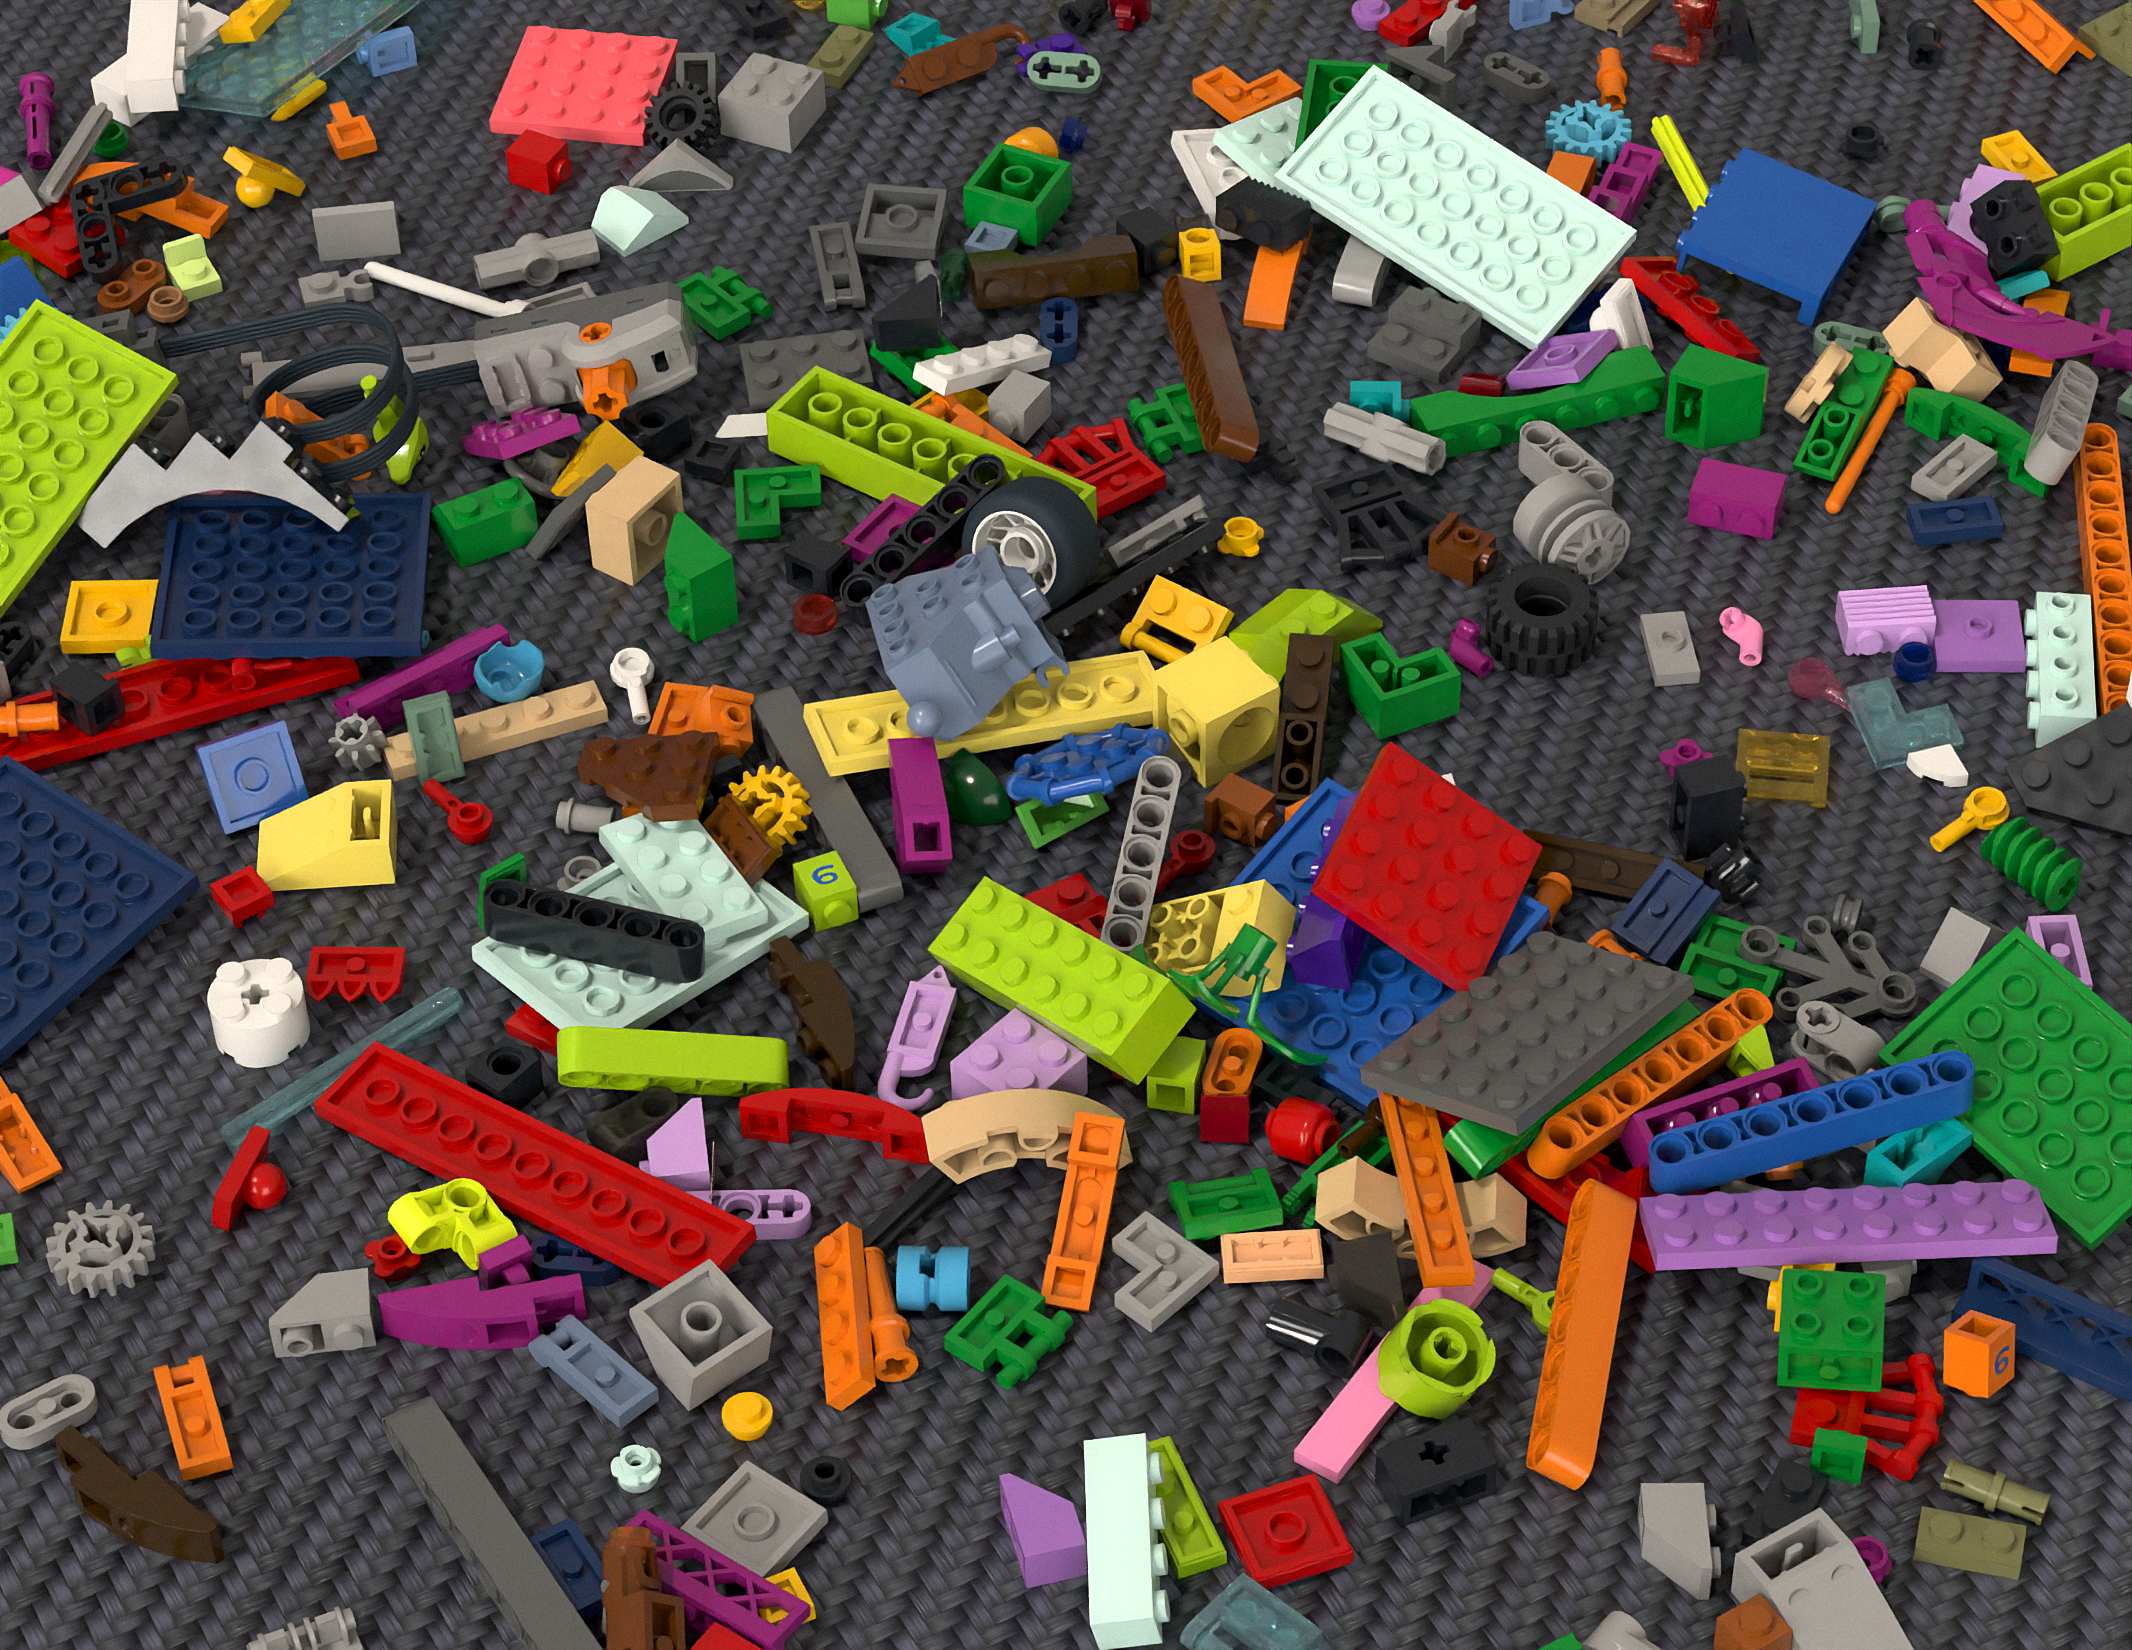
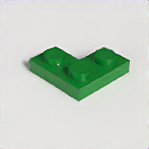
[734,464,822,540]

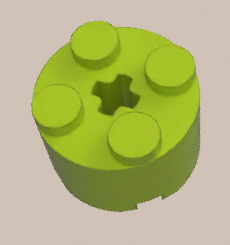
[1377,1299,1496,1419]

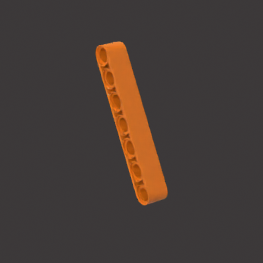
[1527,988,1773,1179]
[1526,1178,1637,1490]

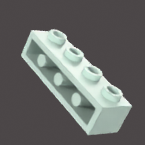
[2024,592,2097,748]
[1084,1433,1170,1650]

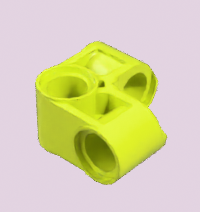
[388,1178,518,1270]

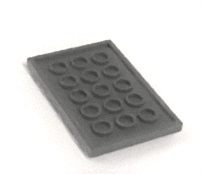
[1360,931,1694,1136]

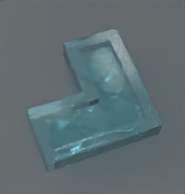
[1844,677,1965,770]

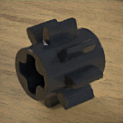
[1706,842,1765,901]

